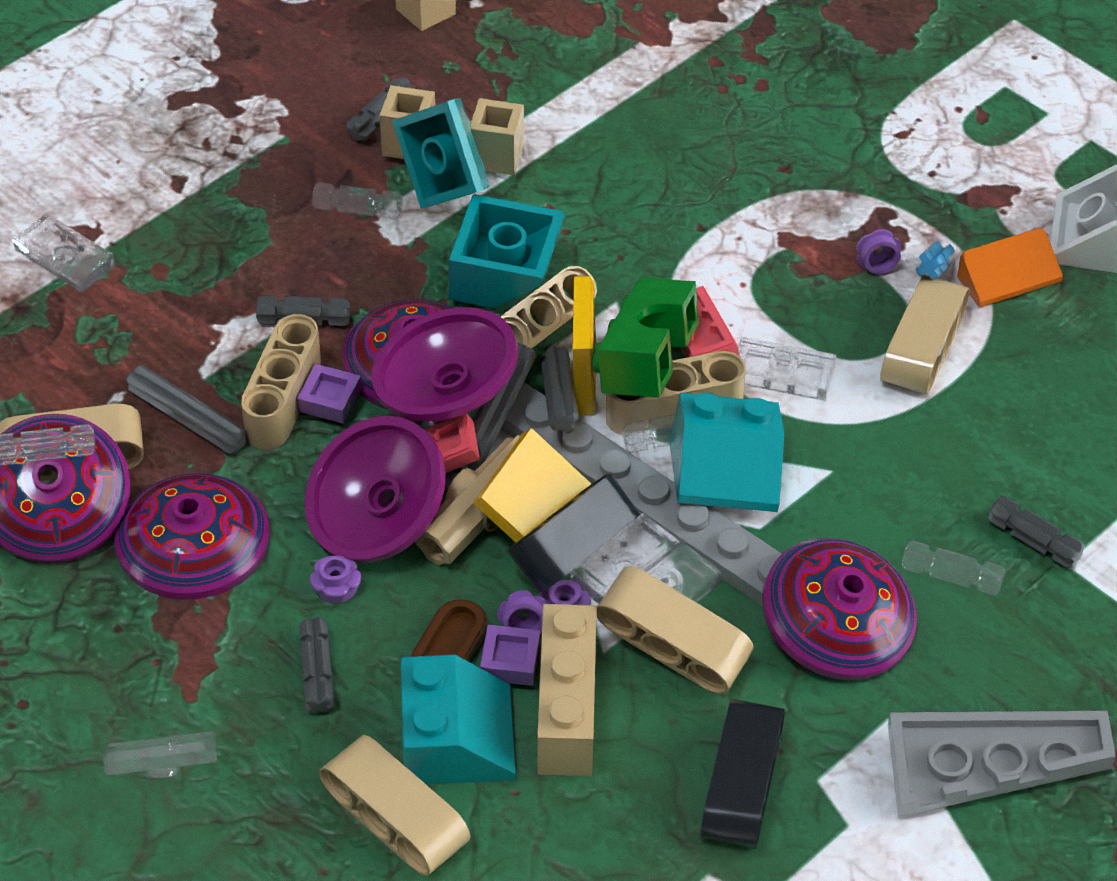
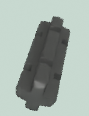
[346,77,414,143]
[256,295,351,327]
[988,496,1085,568]
[299,617,334,714]

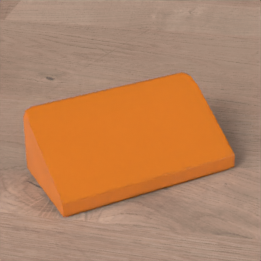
[957,228,1063,308]

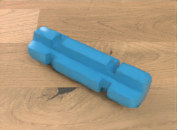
[915,241,955,280]

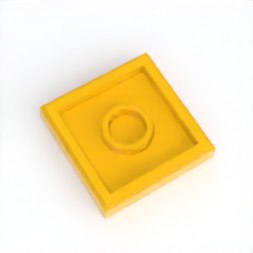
[573,276,596,416]
[473,428,591,542]

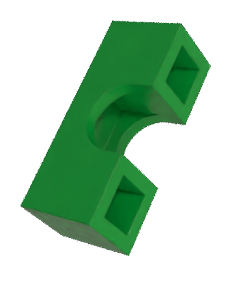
[592,278,699,398]

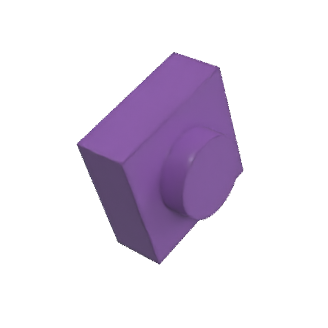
[296,364,362,424]
[480,625,541,686]

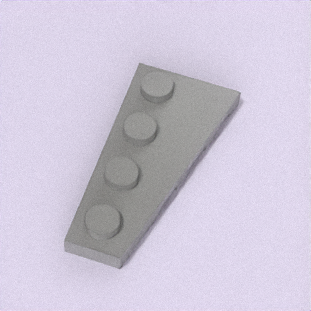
[888,711,1116,817]

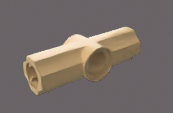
[415,435,520,566]

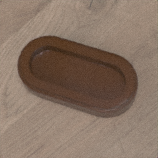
[411,600,487,663]

